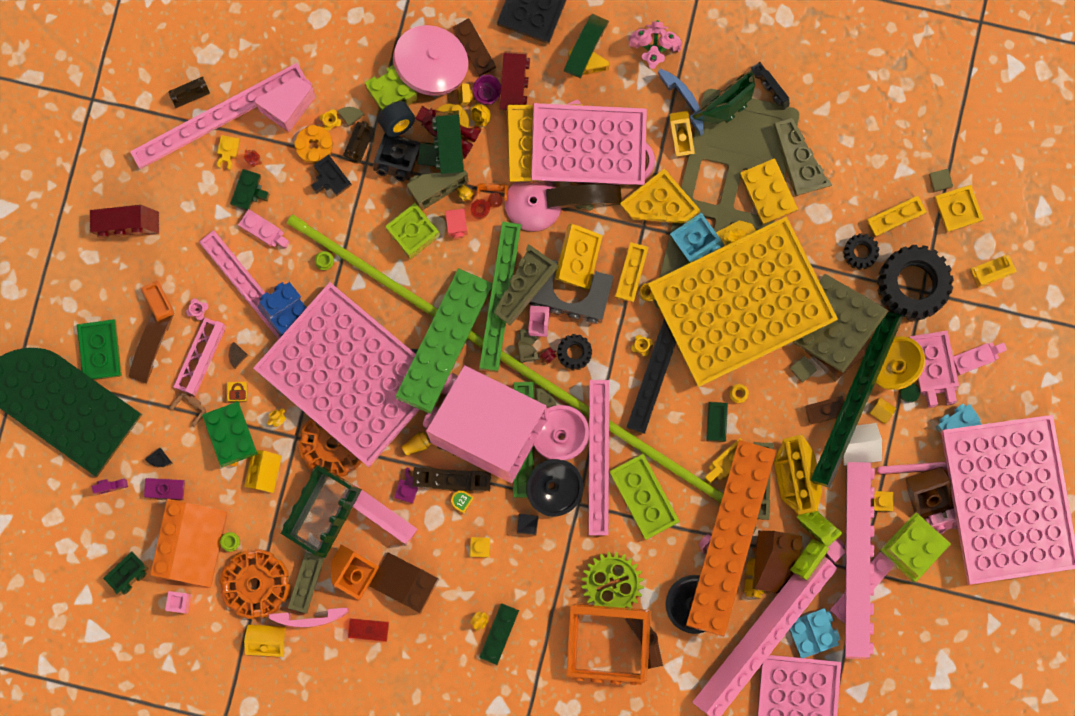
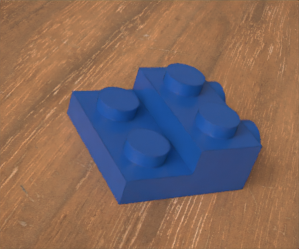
[257,282,307,337]

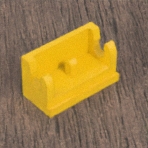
[970,255,1016,288]

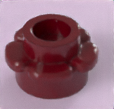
[539,347,556,364]

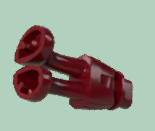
[415,106,482,159]

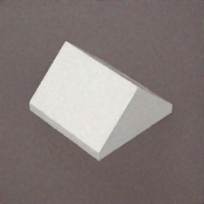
[843,423,882,466]

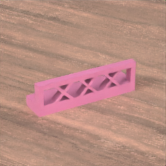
[174,318,226,396]
[343,485,418,545]

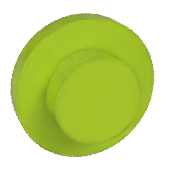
[315,251,334,270]
[220,532,240,552]

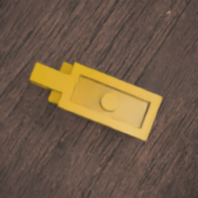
[704,438,743,484]

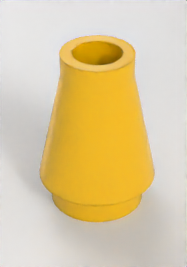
[401,431,431,456]

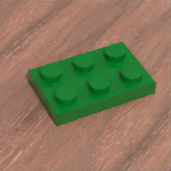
[202,401,258,468]

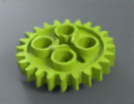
[581,552,644,608]

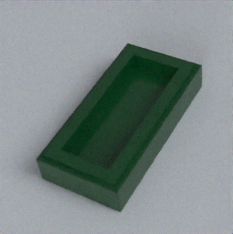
[706,402,728,442]

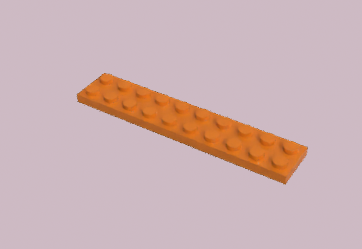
[686,440,776,637]

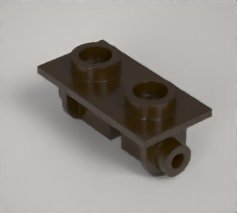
[168,77,210,108]
[343,121,375,163]

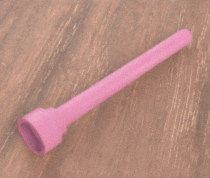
[877,462,947,474]

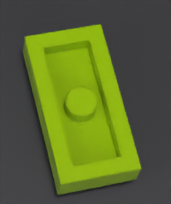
[790,539,829,580]

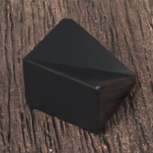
[517,513,538,536]

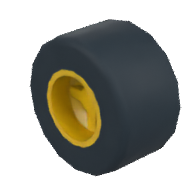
[378,101,415,137]

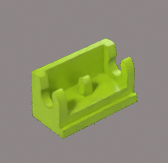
[797,511,842,547]

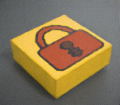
[227,382,247,402]

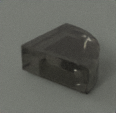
[228,342,248,369]

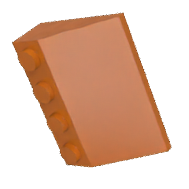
[150,499,227,588]

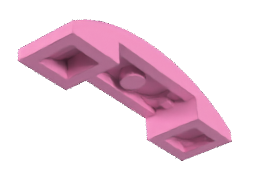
[269,608,349,628]

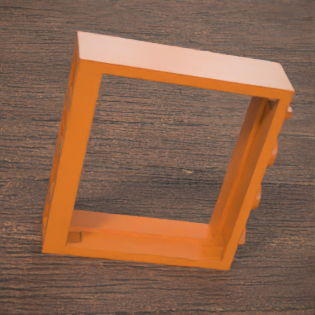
[567,604,651,685]

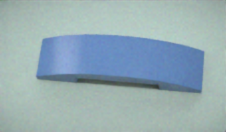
[658,69,704,136]

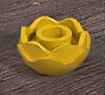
[470,104,491,127]

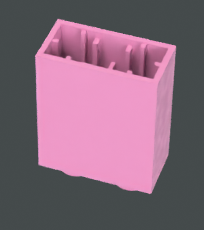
[423,365,549,484]

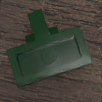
[230,169,270,211]

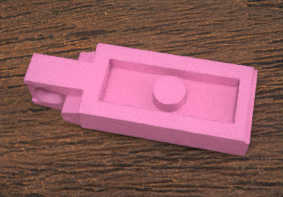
[238,209,290,249]
[953,342,1007,375]

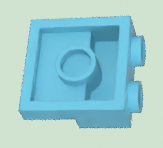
[670,213,724,263]
[936,403,982,434]
[789,608,841,658]

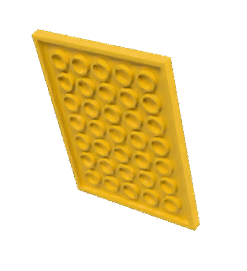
[648,216,838,388]

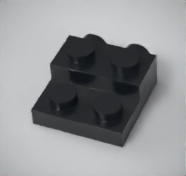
[373,133,421,181]

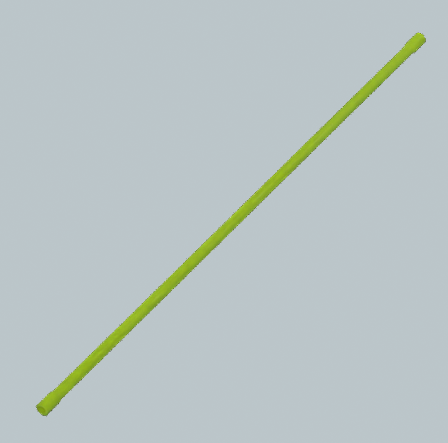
[287,214,723,504]

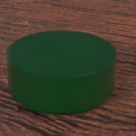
[900,384,920,403]

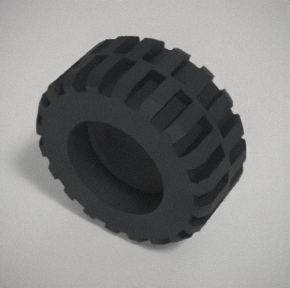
[877,245,954,321]

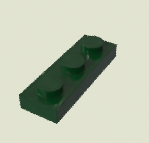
[479,603,519,665]

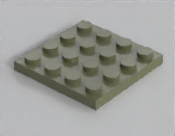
[792,274,888,373]

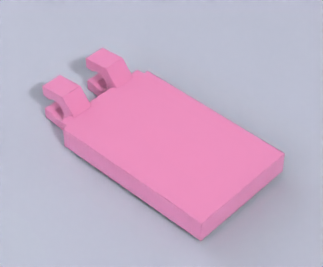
[909,331,959,408]

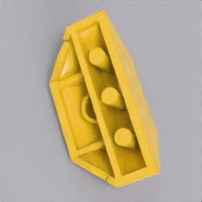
[774,435,822,515]

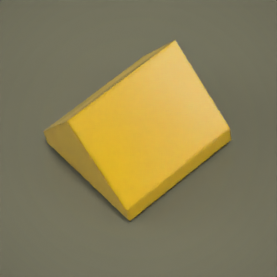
[870,398,896,424]

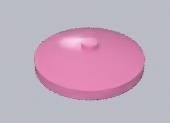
[393,25,468,96]

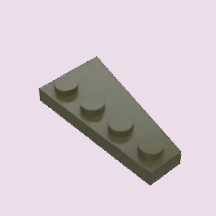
[773,118,832,196]
[494,244,558,326]

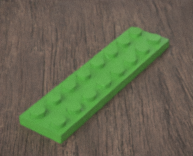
[395,268,493,414]

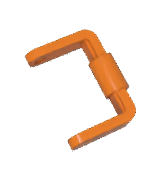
[477,183,508,201]

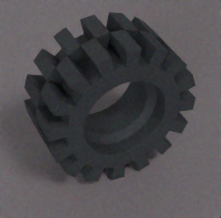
[843,233,880,270]
[557,334,592,370]

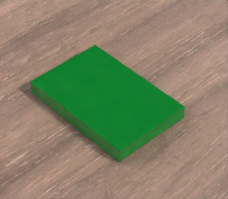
[77,319,122,380]

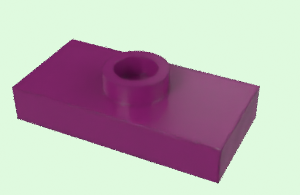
[144,478,185,500]

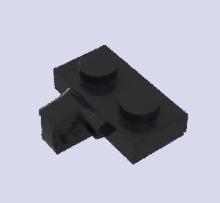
[311,155,352,196]

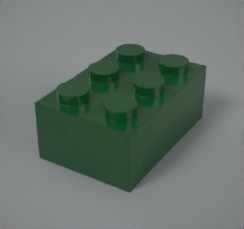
[432,110,464,174]

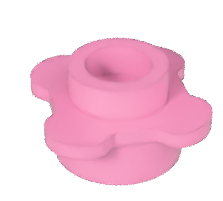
[186,299,208,320]
[698,535,711,554]

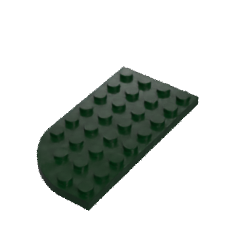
[0,348,143,477]

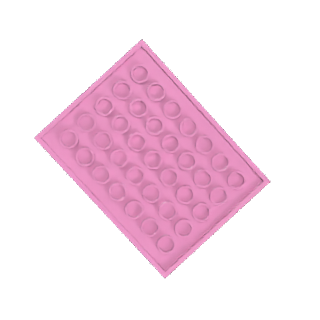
[254,282,420,467]
[941,415,1075,585]

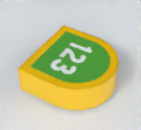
[451,491,474,514]

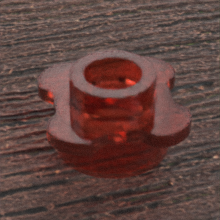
[243,149,262,167]

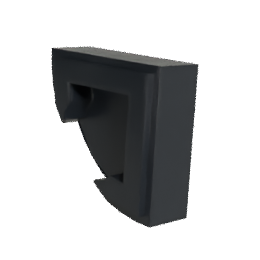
[145,448,173,467]

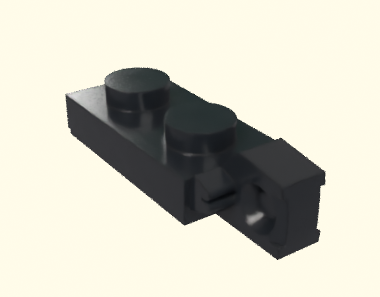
[751,62,790,109]

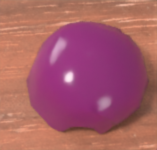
[472,75,501,105]

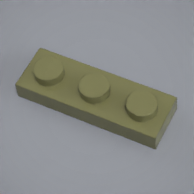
[288,552,324,614]

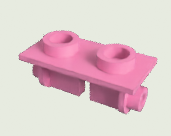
[925,509,958,534]

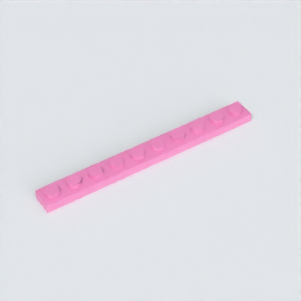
[130,63,305,169]

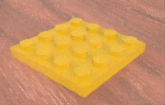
[507,104,583,182]

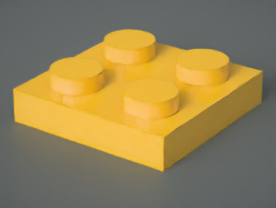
[934,185,984,233]

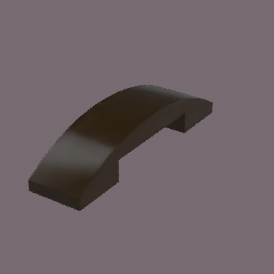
[546,184,622,209]
[412,467,491,492]

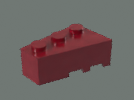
[499,51,530,110]
[90,204,159,238]

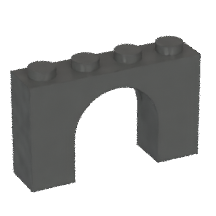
[529,260,614,324]

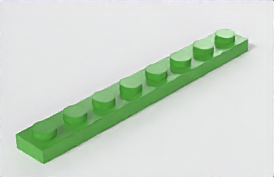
[479,222,521,373]

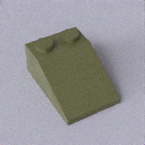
[407,170,469,211]

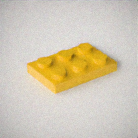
[740,158,798,225]
[555,224,603,290]

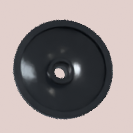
[526,459,583,517]
[666,575,706,634]

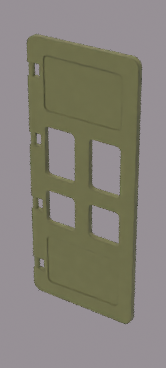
[654,89,799,309]

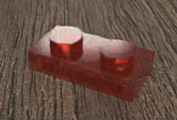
[348,618,389,642]

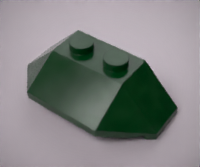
[692,70,755,124]

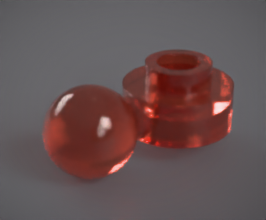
[470,193,503,219]

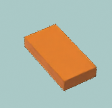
[141,281,174,321]

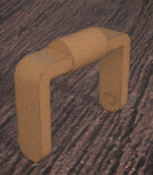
[170,393,206,427]

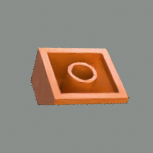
[331,544,379,601]

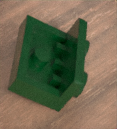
[103,551,149,595]

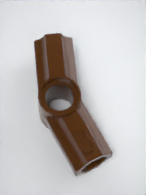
[625,618,663,669]

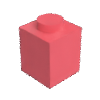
[445,209,468,239]

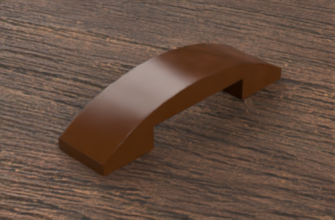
[129,313,175,384]

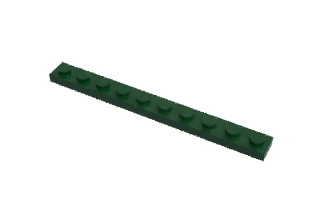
[811,312,903,488]

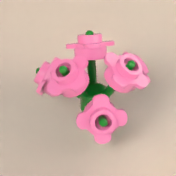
[628,20,682,69]

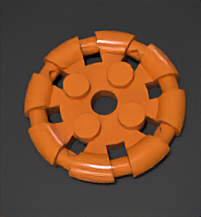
[298,418,362,478]
[220,549,290,619]

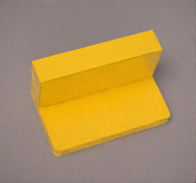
[244,450,282,493]
[244,625,286,657]

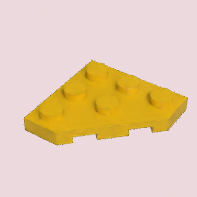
[620,169,700,224]

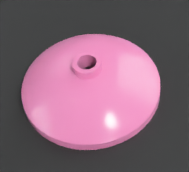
[505,181,561,232]
[534,405,589,461]

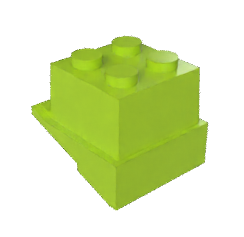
[879,512,951,583]

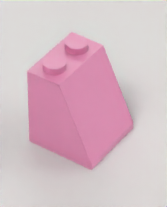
[254,76,316,132]

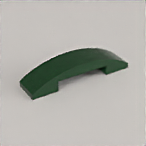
[564,14,609,79]

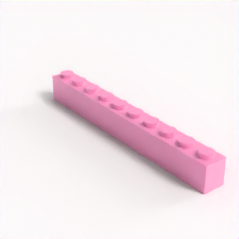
[845,462,875,659]
[692,557,837,716]

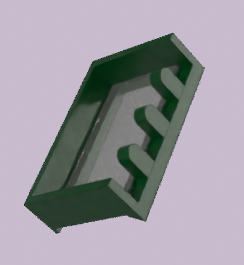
[280,465,362,558]

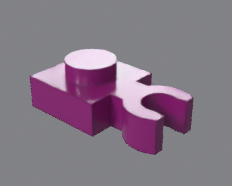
[395,467,418,504]
[92,478,128,495]

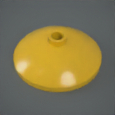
[875,336,925,390]

